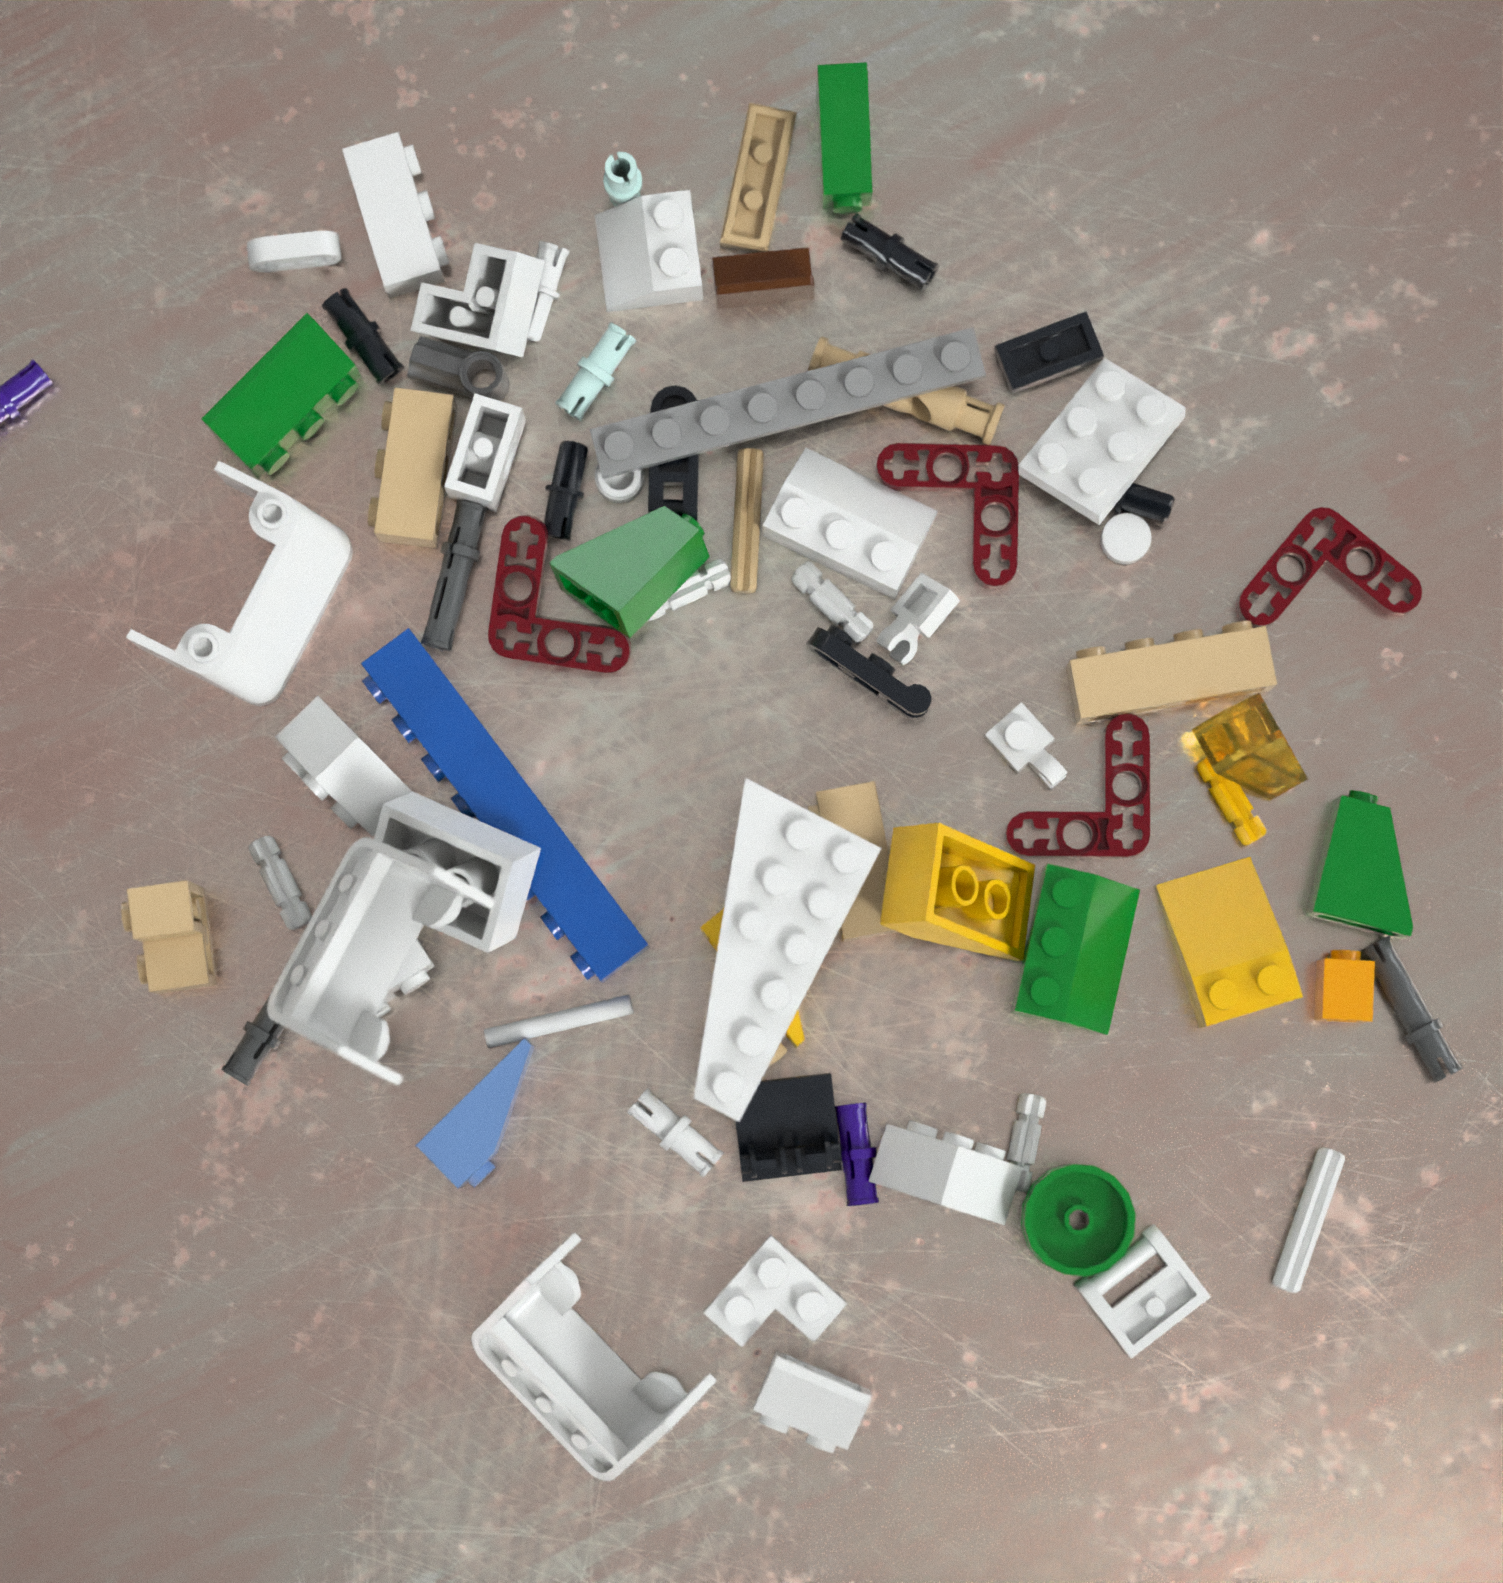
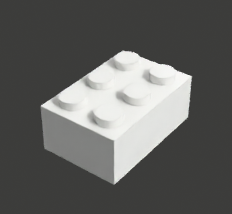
[374,791,541,953]

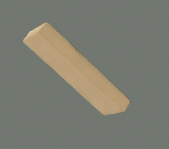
[720,103,797,253]

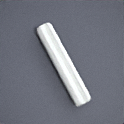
[1272,1147,1345,1293]

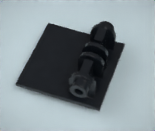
[735,1073,842,1182]

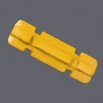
[1196,752,1266,845]

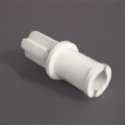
[527,241,570,341]

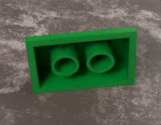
[201,313,361,479]
[1010,863,1140,1035]

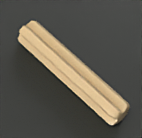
[730,448,764,594]

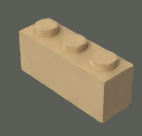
[368,388,458,549]
[808,781,897,942]

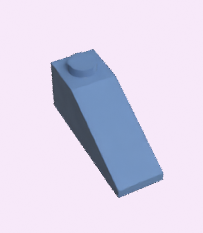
[416,1038,534,1189]

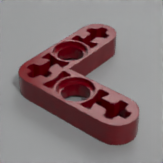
[876,443,1019,590]
[1236,507,1422,628]
[488,514,632,673]
[1004,713,1150,859]

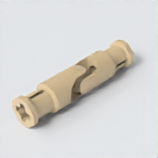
[807,336,1005,445]

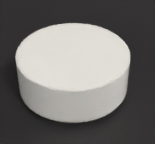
[595,463,644,503]
[1100,513,1151,565]

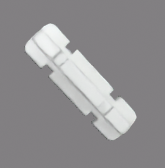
[648,559,731,621]
[791,561,874,644]
[249,835,312,930]
[1007,1093,1046,1192]

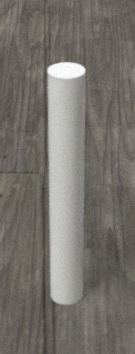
[484,994,634,1049]

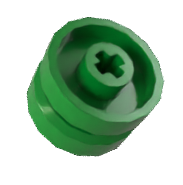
[1019,1164,1136,1277]

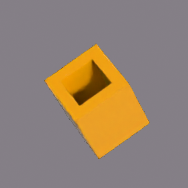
[1314,950,1375,1023]

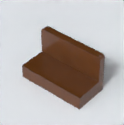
[712,247,815,309]

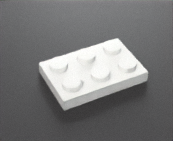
[1018,358,1186,525]

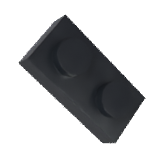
[994,311,1104,395]

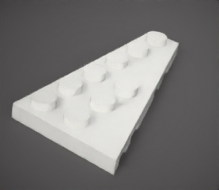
[694,778,881,1122]

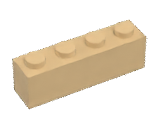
[1066,621,1277,725]

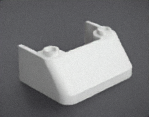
[126,461,353,706]
[267,837,496,1086]
[471,1232,717,1481]

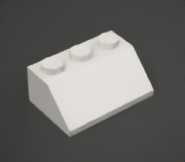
[763,448,938,600]

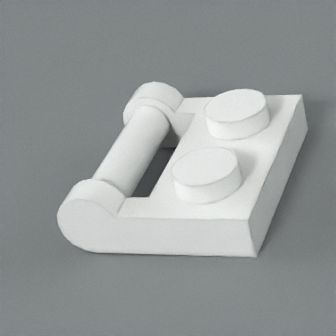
[1074,1224,1211,1359]

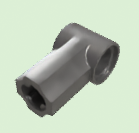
[407,336,509,401]

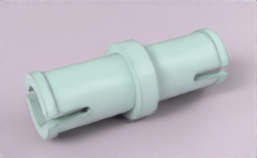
[603,152,643,207]
[555,323,636,421]

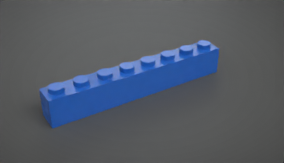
[361,628,650,983]

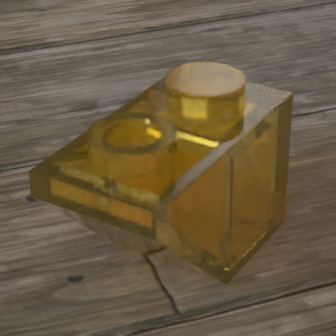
[1191,692,1308,800]

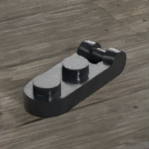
[648,385,699,522]
[806,625,932,720]

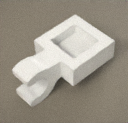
[876,573,960,665]
[984,702,1068,790]

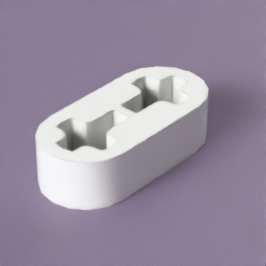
[247,231,341,272]

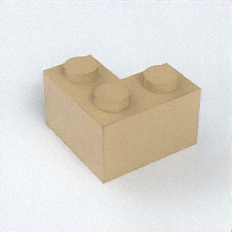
[121,880,217,994]

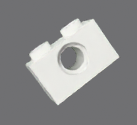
[444,393,526,512]

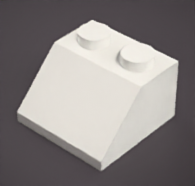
[595,190,703,312]
[753,1350,872,1454]

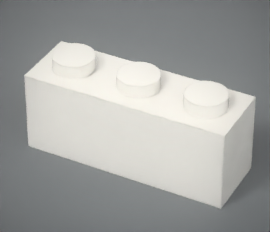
[342,132,449,299]

